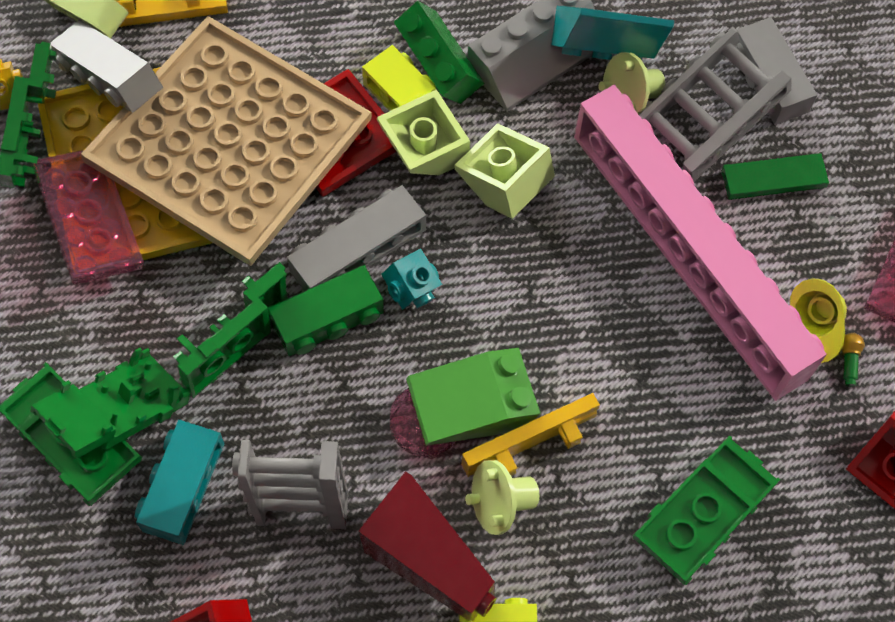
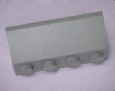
[467,0,595,111]

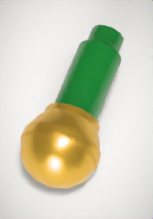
[841,333,865,387]

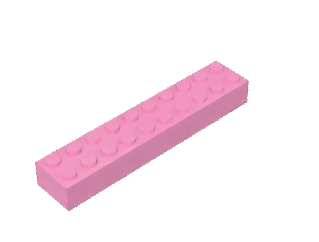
[574,84,827,401]

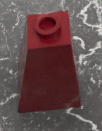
[358,471,497,622]

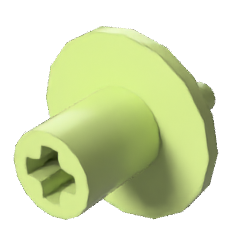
[599,52,666,115]
[465,460,540,535]

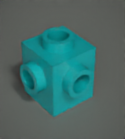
[381,248,443,310]

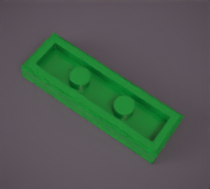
[721,153,829,200]

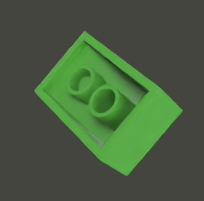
[406,348,541,446]

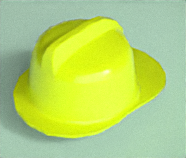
[790,278,847,363]

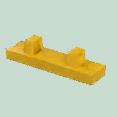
[115,0,228,27]
[461,393,600,477]

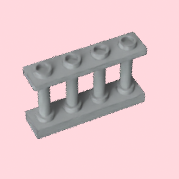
[639,27,792,182]
[232,440,348,529]

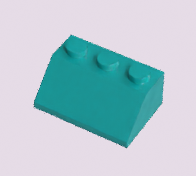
[551,5,674,60]

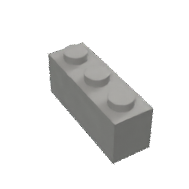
[736,17,817,125]

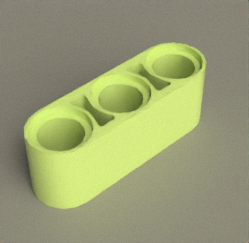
[45,0,129,39]

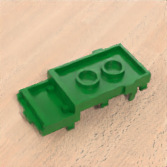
[0,42,57,188]
[173,262,289,398]
[31,348,190,459]
[0,362,142,506]
[633,436,780,585]

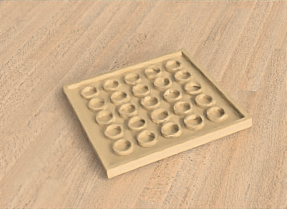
[81,16,372,266]

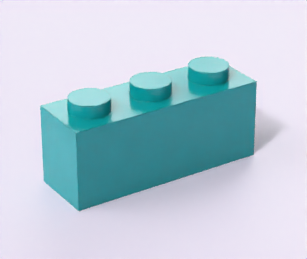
[135,420,224,545]

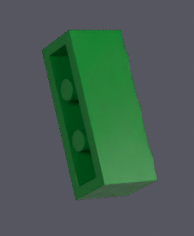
[394,1,485,104]
[268,265,384,357]

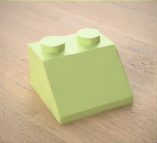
[377,89,470,175]
[454,123,555,219]

